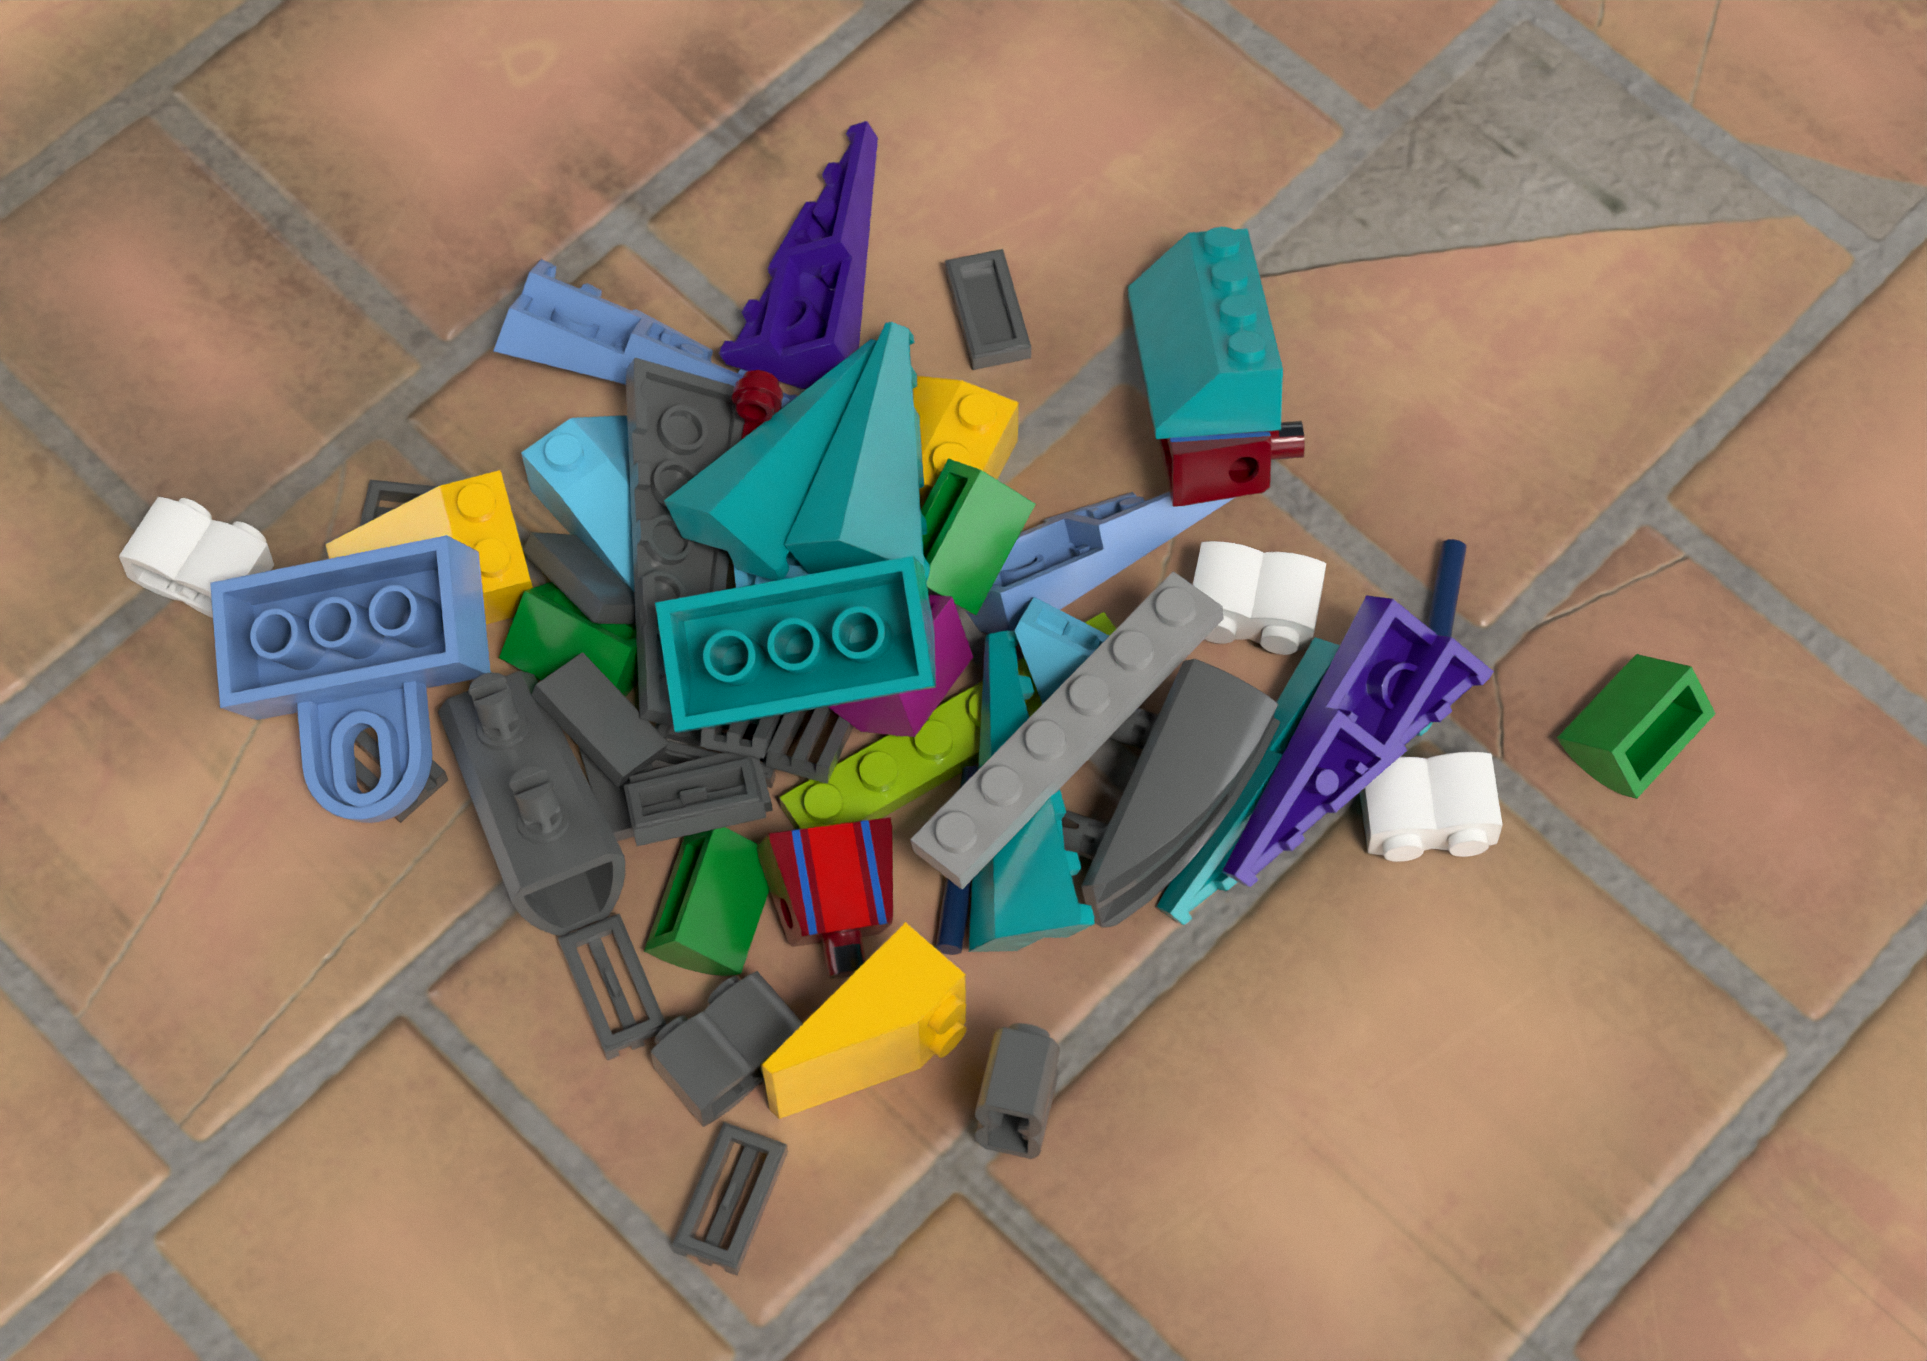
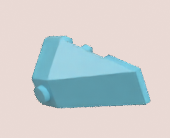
[521,415,635,592]

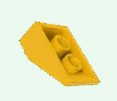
[913,376,1019,510]
[326,470,533,625]
[762,922,967,1119]

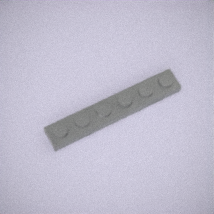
[910,571,1224,889]

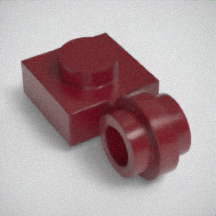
[732,370,783,440]

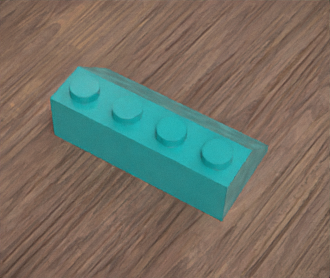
[1128,227,1283,439]
[655,556,936,733]

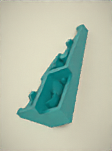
[784,322,930,580]
[664,339,877,581]
[969,630,1095,952]
[1156,637,1433,925]

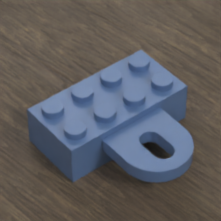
[210,535,491,823]

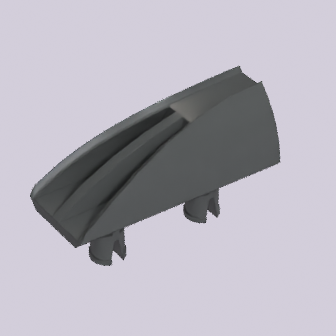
[1062,659,1280,928]
[438,671,625,936]

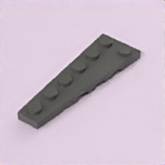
[626,357,745,734]

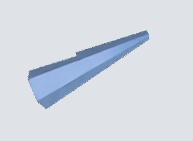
[494,259,798,408]
[966,491,1234,634]

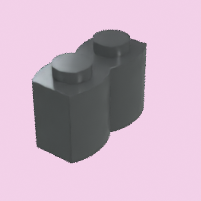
[651,971,803,1127]
[975,1023,1060,1159]

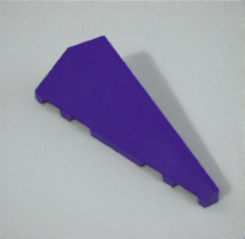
[719,121,878,389]
[1222,595,1494,887]

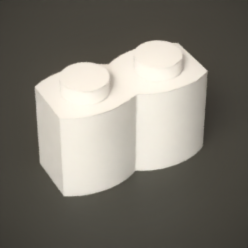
[119,497,274,618]
[1193,541,1326,655]
[1360,752,1502,862]

